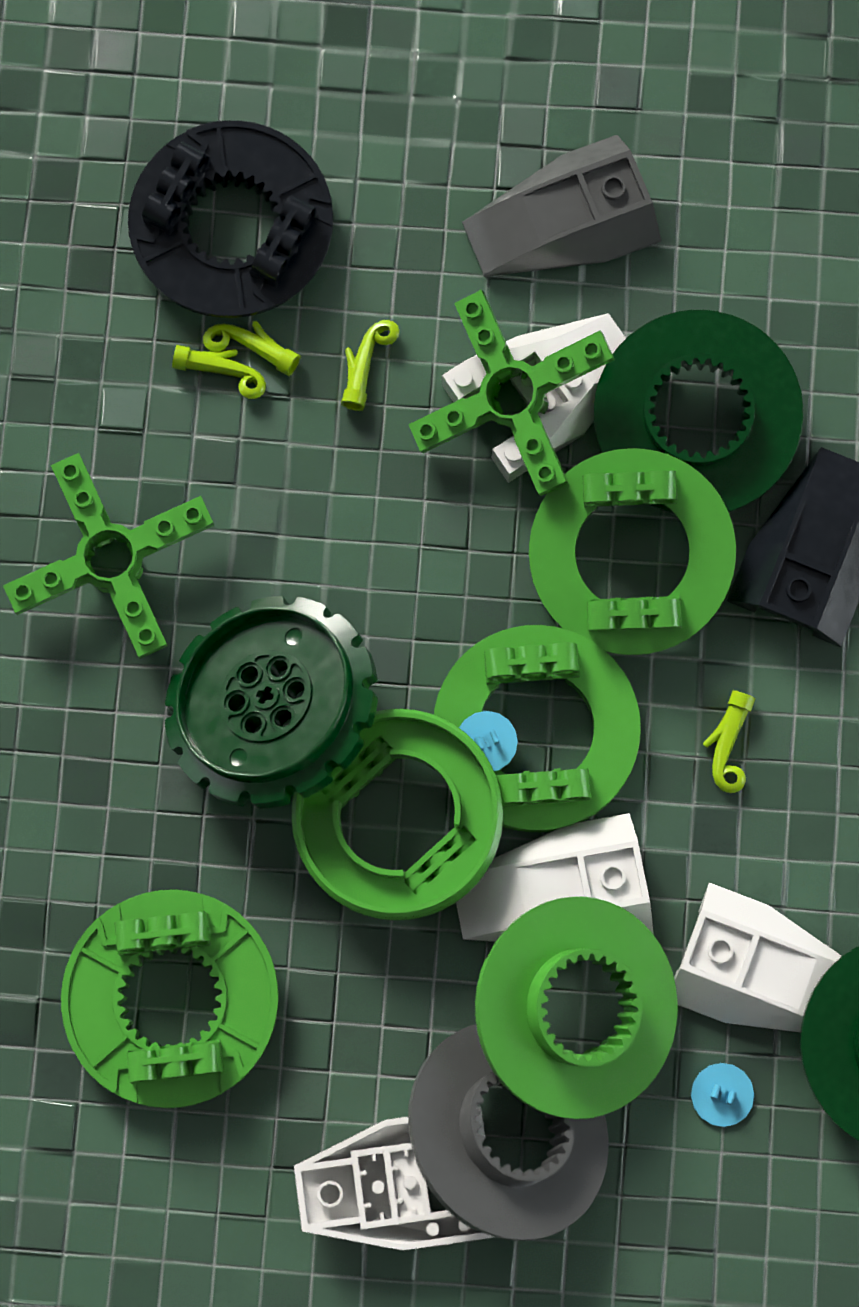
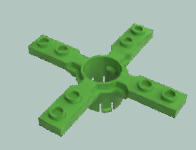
[408,290,615,496]
[3,453,215,659]

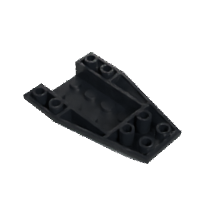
[726,447,859,647]

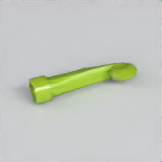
[341,320,399,411]
[203,321,301,376]
[172,345,266,399]
[703,690,756,793]

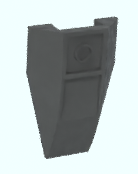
[462,135,661,277]

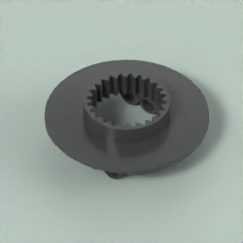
[408,1024,608,1241]

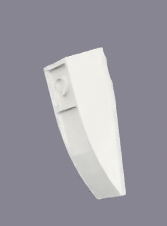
[456,813,654,942]
[674,883,841,1033]

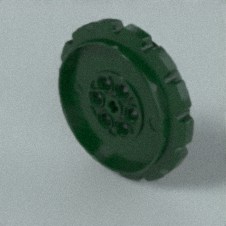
[165,596,378,809]

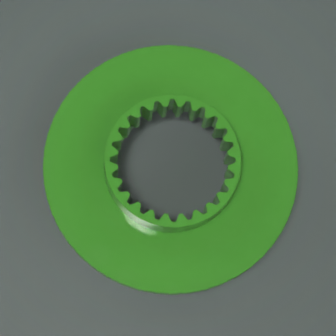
[61,890,279,1108]
[475,896,678,1119]

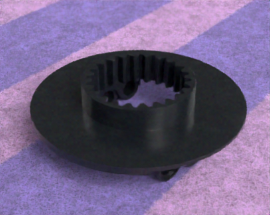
[128,120,333,318]

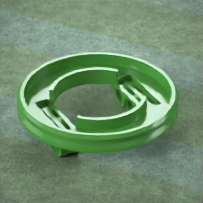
[529,448,736,655]
[434,625,641,832]
[292,709,503,920]

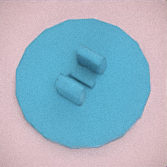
[459,711,518,771]
[691,1063,754,1127]

